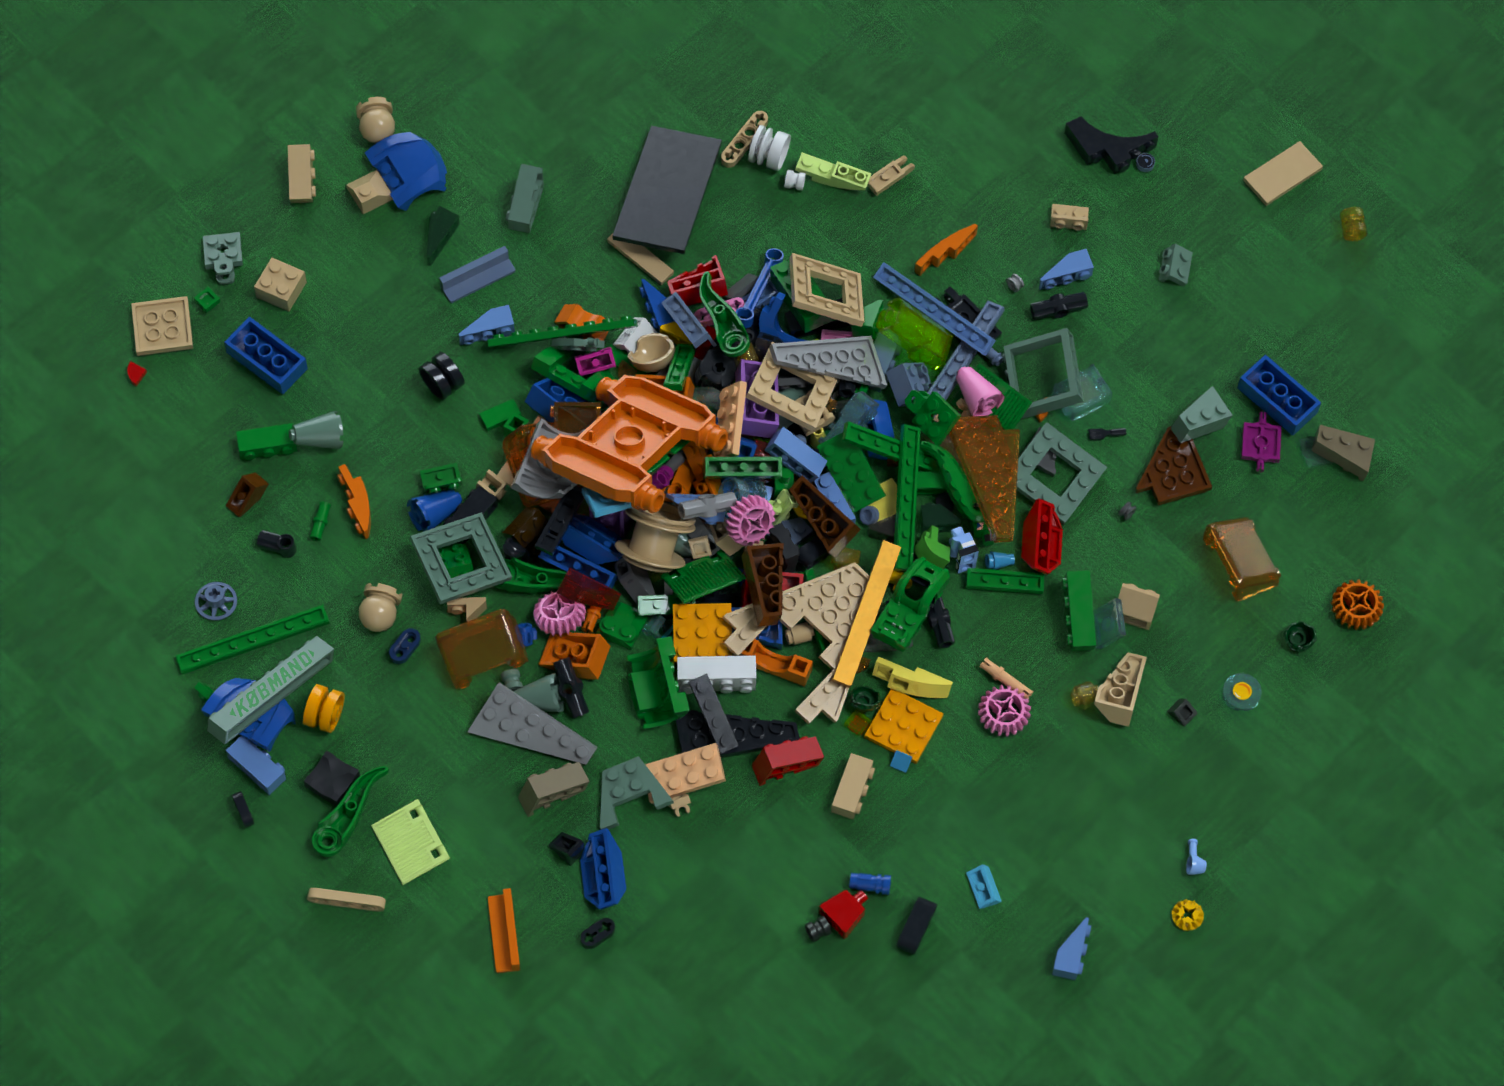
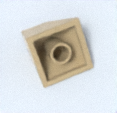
[346,169,393,214]

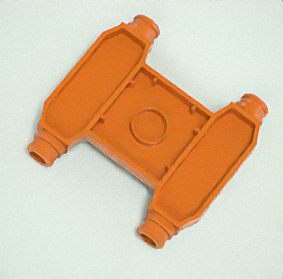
[530,374,728,513]

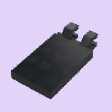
[936,286,1002,356]

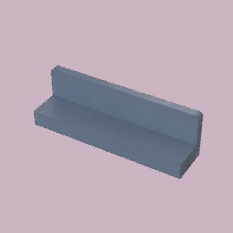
[439,246,515,303]
[661,292,717,348]

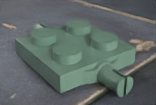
[552,338,605,352]

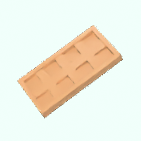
[713,381,747,457]
[645,743,726,804]

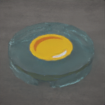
[1222,673,1262,711]

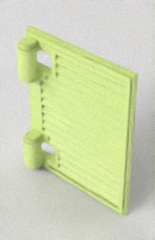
[371,799,450,885]

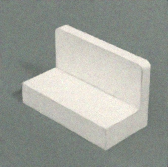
[613,317,657,353]

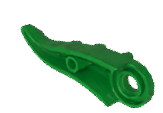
[699,271,750,357]
[920,441,994,523]
[494,557,595,599]
[312,766,389,857]

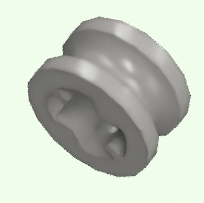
[1006,274,1024,292]

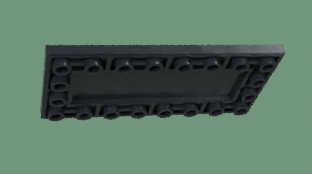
[613,125,722,254]

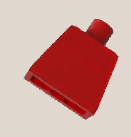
[818,890,868,939]

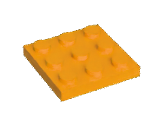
[673,603,732,663]
[864,689,944,764]

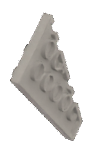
[769,336,887,389]
[468,682,598,764]

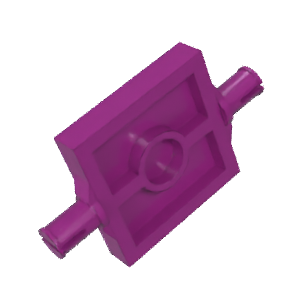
[1241,412,1282,473]

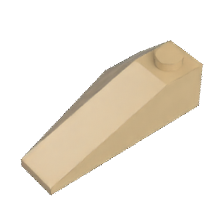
[1094,652,1147,727]

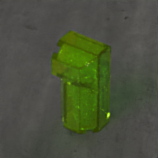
[876,297,954,369]

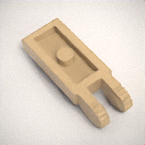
[867,155,915,196]

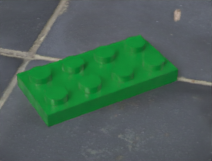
[817,432,886,513]

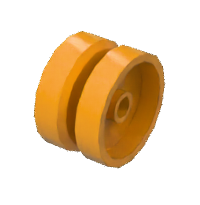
[303,684,345,733]

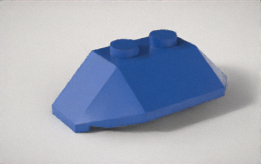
[562,513,623,565]
[580,828,626,910]

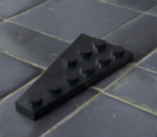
[675,710,800,758]

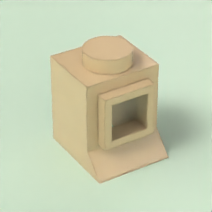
[475,469,507,500]

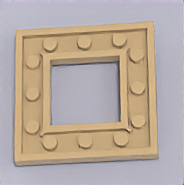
[789,253,865,327]
[746,342,838,432]

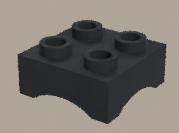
[764,523,800,573]
[304,751,360,807]

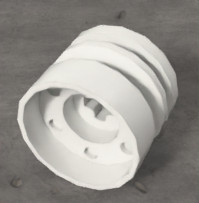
[748,125,791,171]

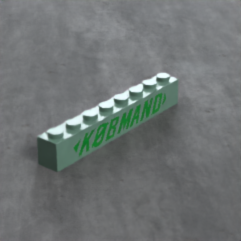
[207,636,334,744]

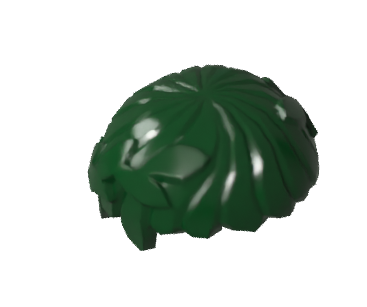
[1284,621,1317,652]
[849,686,880,713]

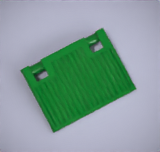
[950,363,1033,444]
[661,550,746,604]

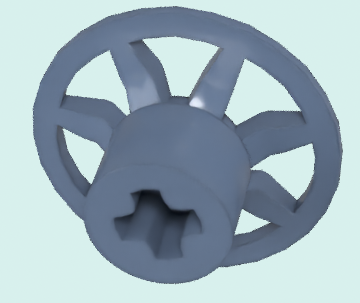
[195,582,237,620]

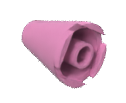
[956,367,1004,419]

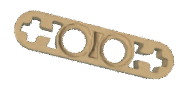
[721,111,768,168]
[307,888,386,912]

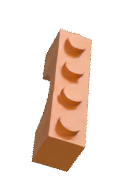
[733,639,813,687]

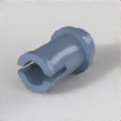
[984,347,1003,366]

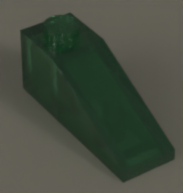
[426,206,460,266]

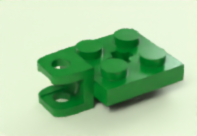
[905,390,961,445]

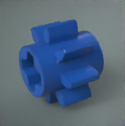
[513,623,537,646]

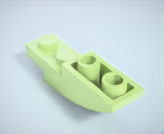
[795,152,871,190]

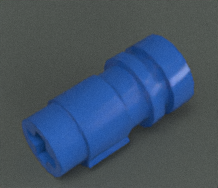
[849,873,891,895]

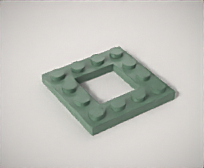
[1003,422,1107,525]
[410,512,512,604]

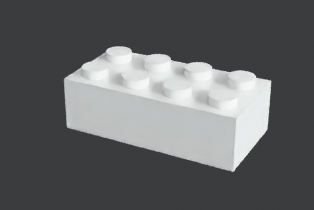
[677,656,756,694]

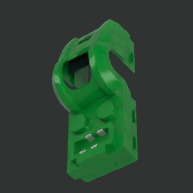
[871,557,950,652]

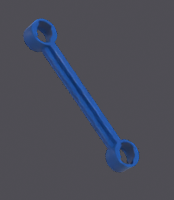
[736,248,784,328]

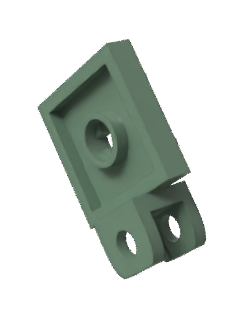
[203,232,243,285]

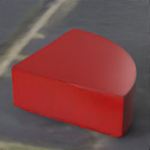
[127,361,147,387]

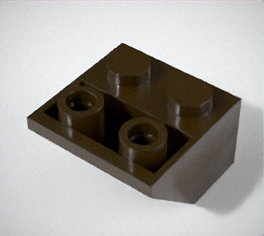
[502,506,558,563]

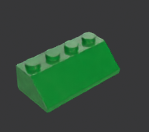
[770,260,834,333]

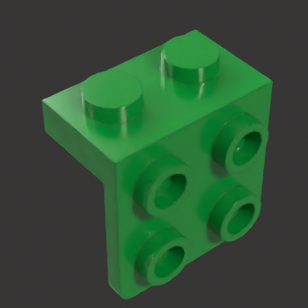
[419,462,463,494]
[438,543,473,578]

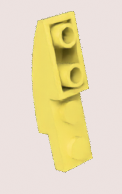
[872,657,953,698]

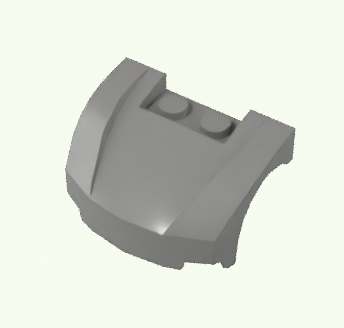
[510,418,585,499]

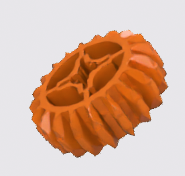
[1331,579,1384,630]

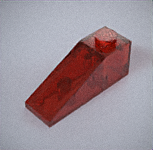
[557,568,621,610]

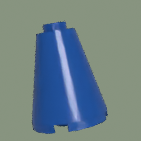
[407,490,462,532]

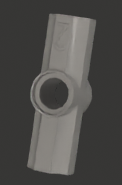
[678,492,737,520]

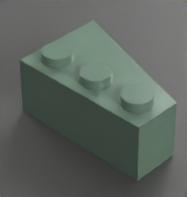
[506,164,544,233]

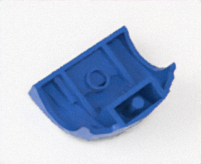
[365,132,447,211]
[201,678,295,752]

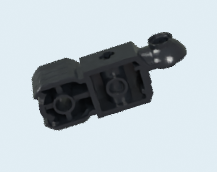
[693,304,764,397]

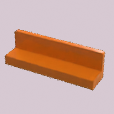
[488,888,520,973]

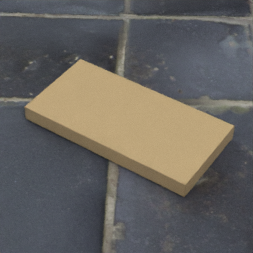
[1243,141,1323,206]

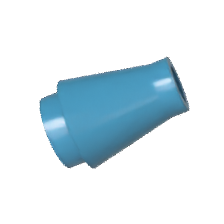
[985,551,1015,570]

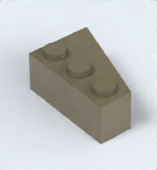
[1312,425,1375,481]
[518,762,590,817]

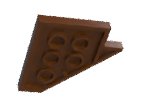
[1136,426,1212,505]

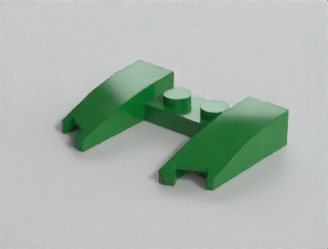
[531,346,618,404]

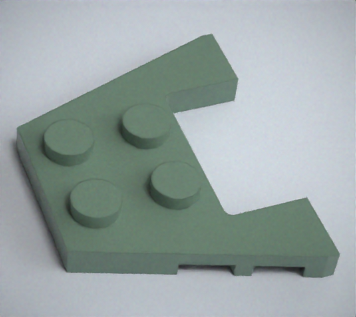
[600,756,674,830]

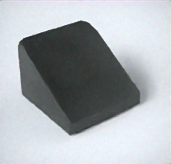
[1167,699,1197,726]

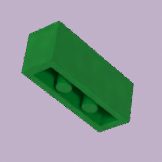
[236,423,297,460]

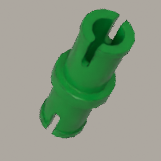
[309,501,331,541]

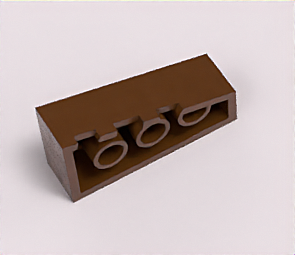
[789,475,861,557]
[741,543,784,627]

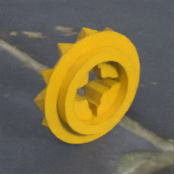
[1172,899,1204,931]

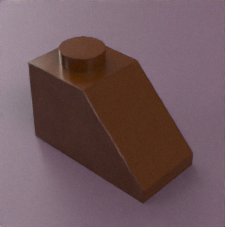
[226,472,269,517]

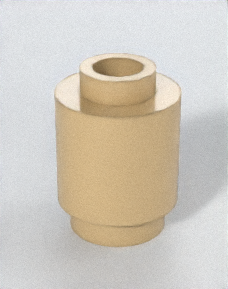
[785,622,815,645]

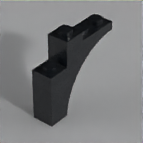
[1064,116,1159,174]

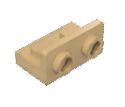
[1050,204,1089,231]

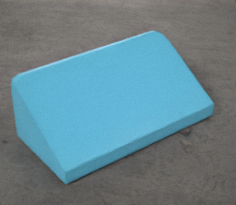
[966,864,1002,909]

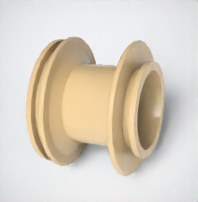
[615,502,696,572]

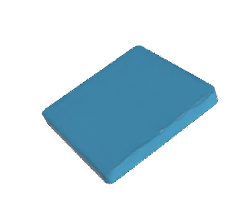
[890,750,912,773]

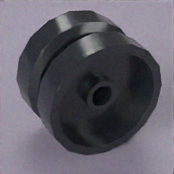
[418,351,465,400]

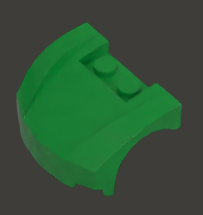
[626,636,690,729]

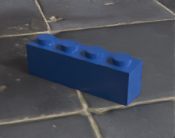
[539,546,618,593]

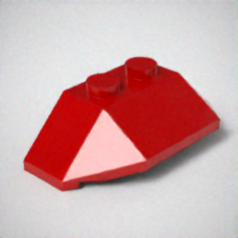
[1021,498,1063,574]

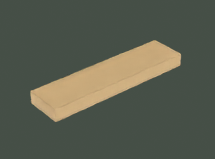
[607,234,674,286]

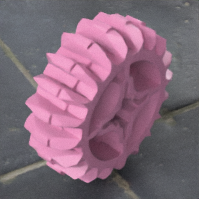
[725,494,776,546]
[533,589,586,636]
[978,685,1031,737]

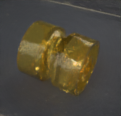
[1340,207,1367,241]

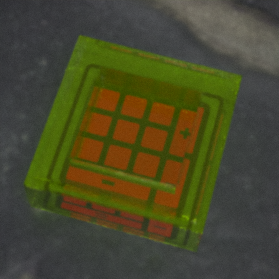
[844,710,872,737]

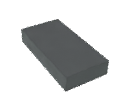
[722,273,758,301]

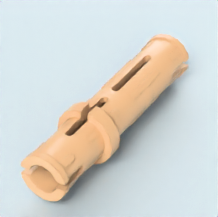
[979,657,1034,700]

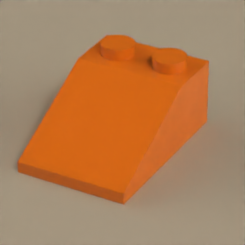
[539,632,611,680]

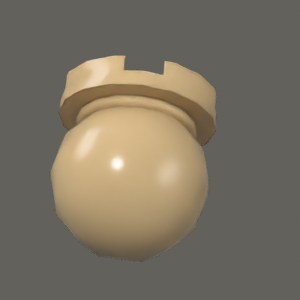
[356,97,395,144]
[359,583,403,632]

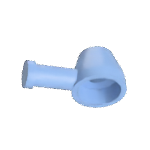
[1186,839,1207,875]

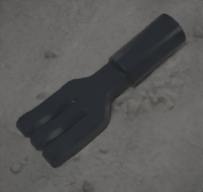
[1088,428,1126,441]

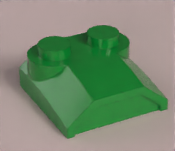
[596,602,648,650]

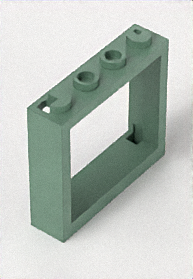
[1003,328,1084,419]

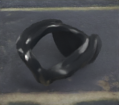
[502,538,530,564]

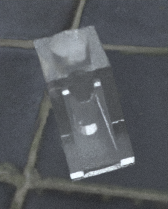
[693,387,720,417]

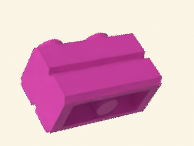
[574,347,616,376]

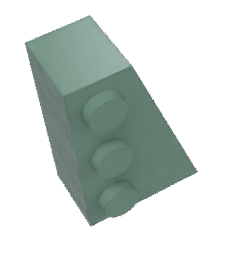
[1171,386,1233,443]

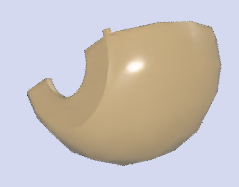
[627,333,675,373]

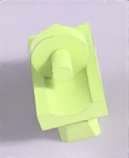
[768,489,799,526]

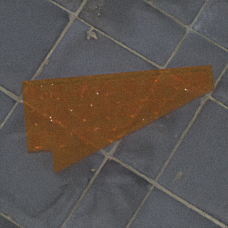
[949,415,1020,543]

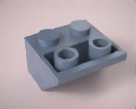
[886,362,933,407]

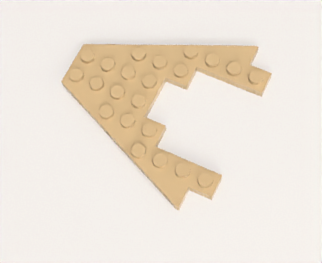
[723,563,869,725]

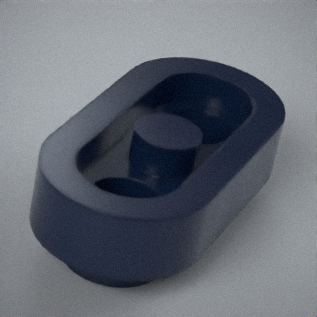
[389,628,421,664]

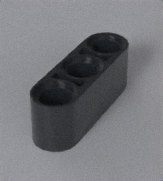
[798,536,831,570]
[896,896,938,955]

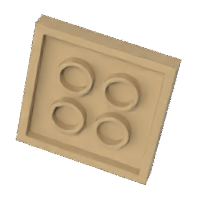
[131,296,194,356]

